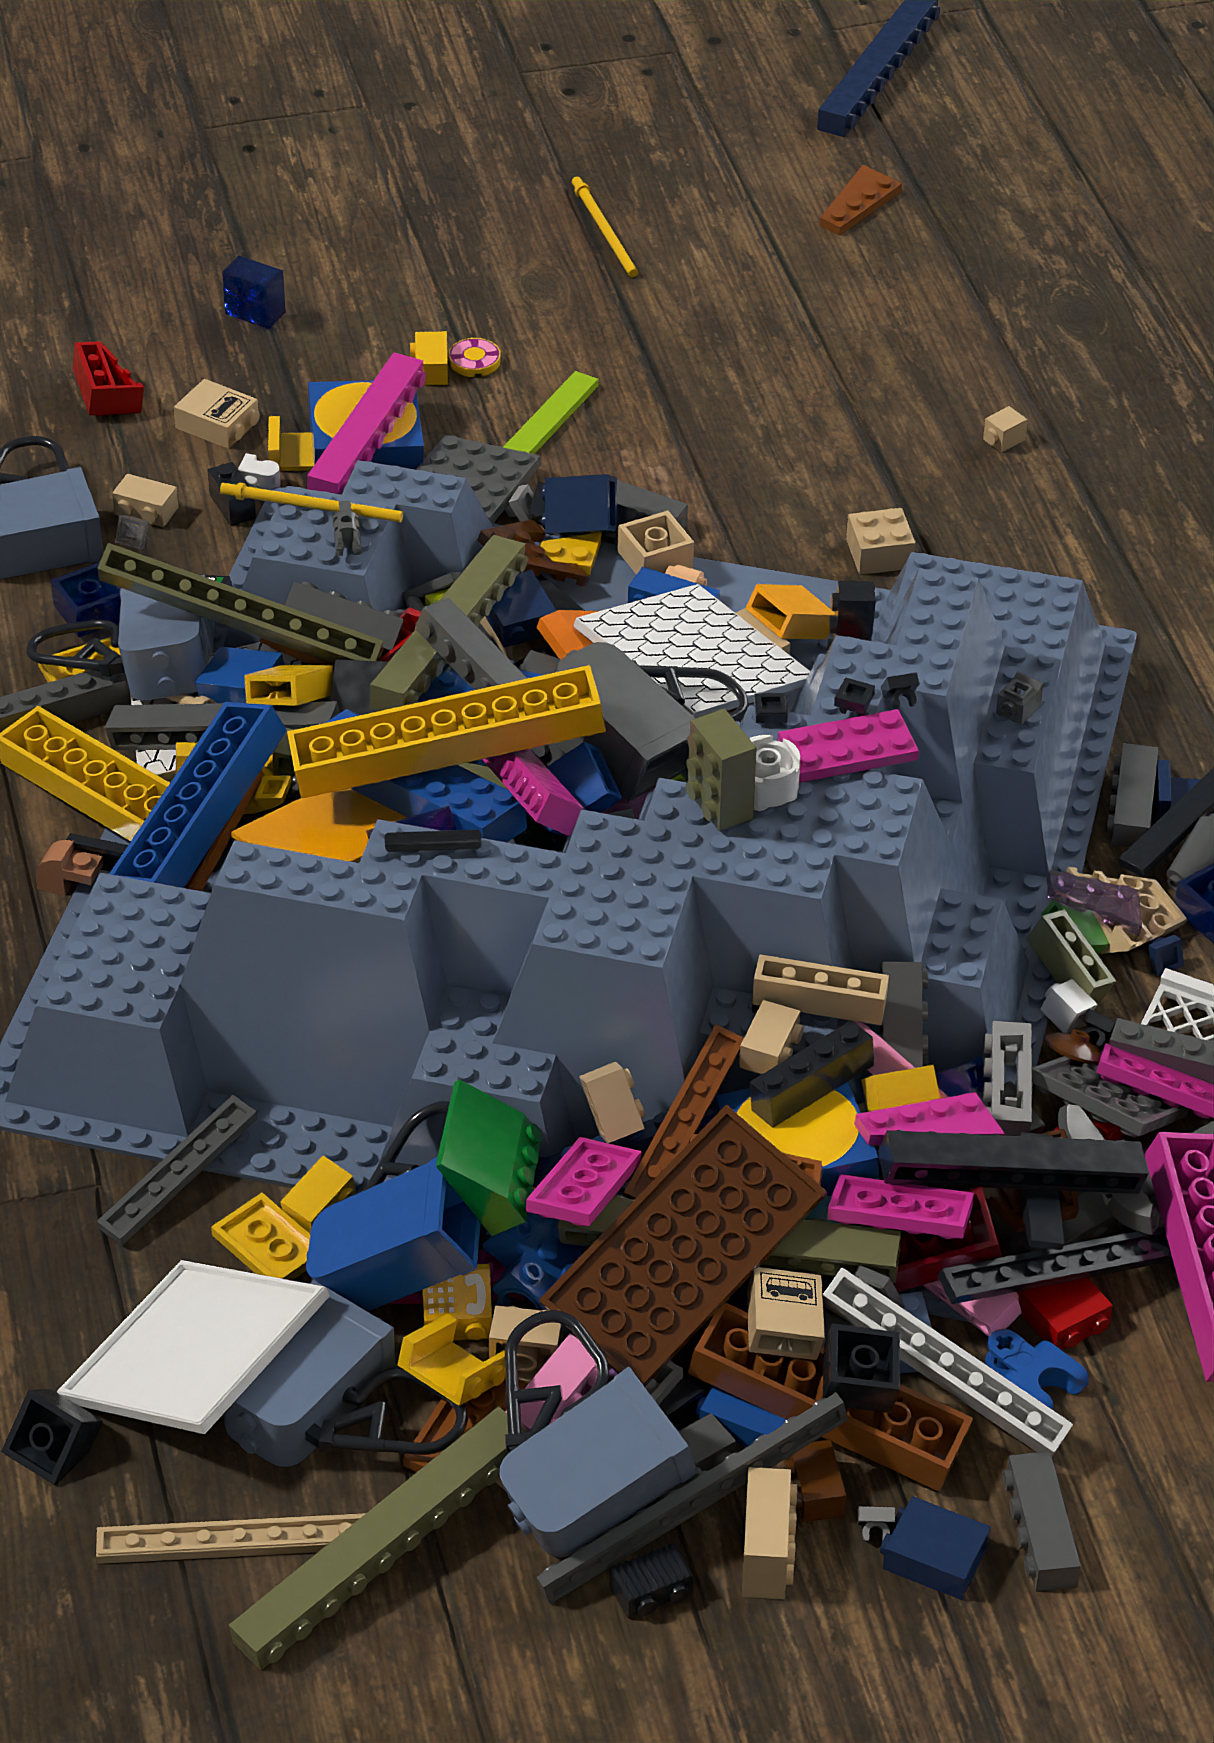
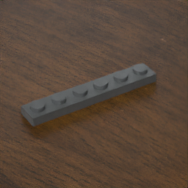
[97,1095,258,1246]

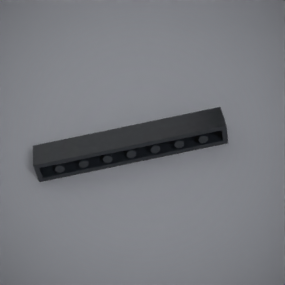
[878,1130,1149,1194]

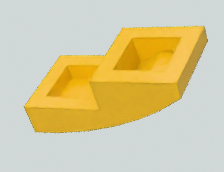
[243,776,292,814]

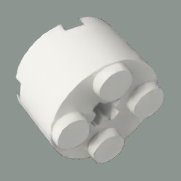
[749,735,800,811]

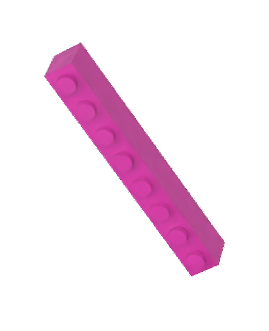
[307,352,426,495]
[482,749,583,836]

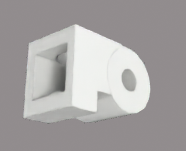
[238,453,280,490]

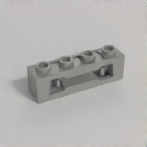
[983,1021,1032,1136]

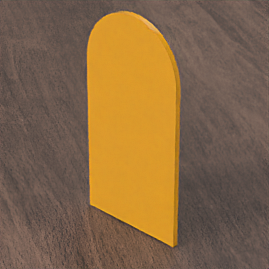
[231,789,425,863]

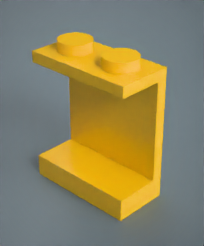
[268,416,314,471]
[397,1313,506,1406]

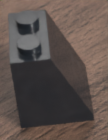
[330,659,388,715]

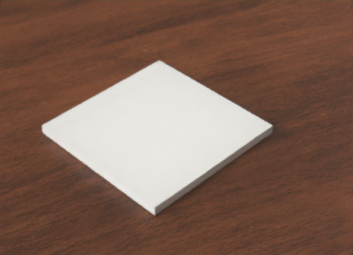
[57,1260,330,1434]

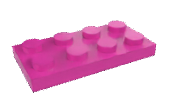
[777,709,919,783]
[1096,1044,1214,1119]
[526,1137,642,1226]
[827,1174,974,1239]

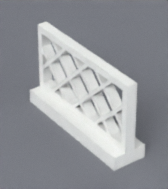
[1141,968,1214,1042]

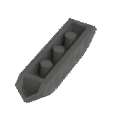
[1058,1104,1161,1235]

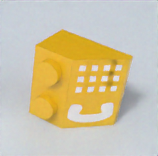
[422,1264,492,1340]

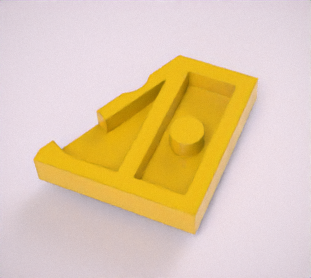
[540,533,602,575]

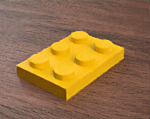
[211,1193,310,1281]

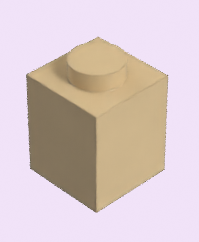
[983,406,1027,453]

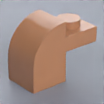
[36,840,103,896]

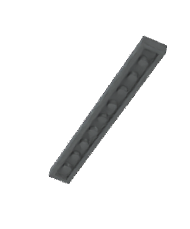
[537,1393,847,1605]

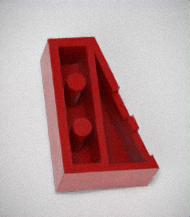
[72,341,144,416]

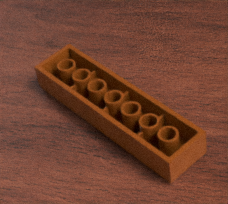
[688,1302,973,1492]

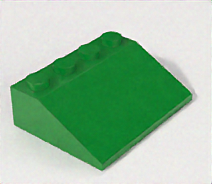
[436,1080,542,1236]

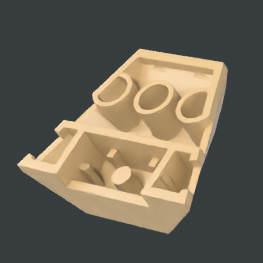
[1066,867,1187,954]

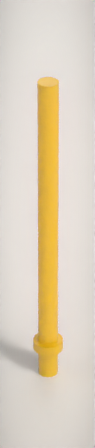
[572,177,638,278]
[220,482,403,523]

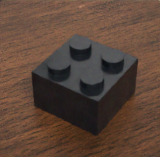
[823,1323,900,1413]

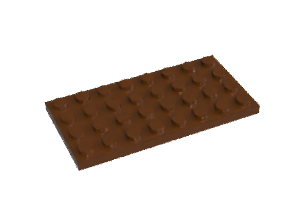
[539,1105,827,1387]

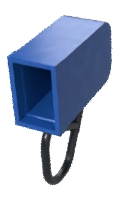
[306,1101,481,1311]

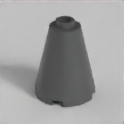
[1167,813,1214,894]

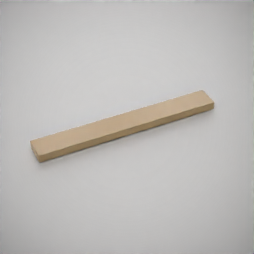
[96,1513,366,1564]

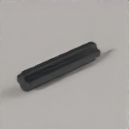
[385,829,482,852]

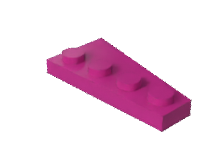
[854,1092,1005,1145]

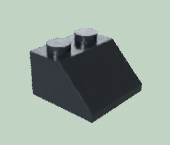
[1,1389,103,1485]

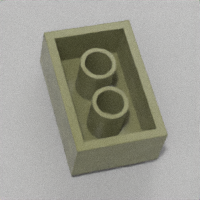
[686,708,757,831]

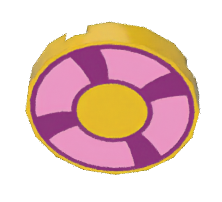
[449,338,501,377]

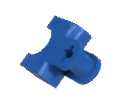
[985,1329,1089,1410]

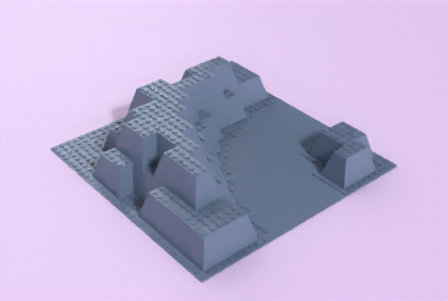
[0,460,1137,1322]

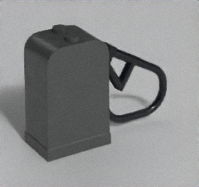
[554,642,749,802]

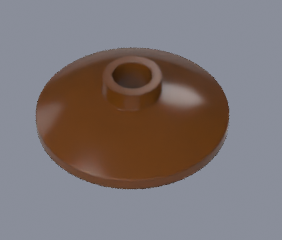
[1045,1029,1102,1065]

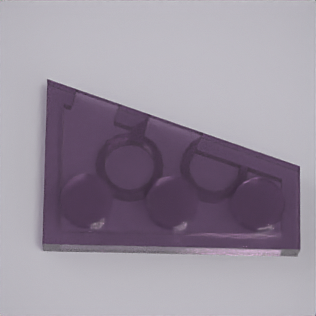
[1047,870,1142,936]

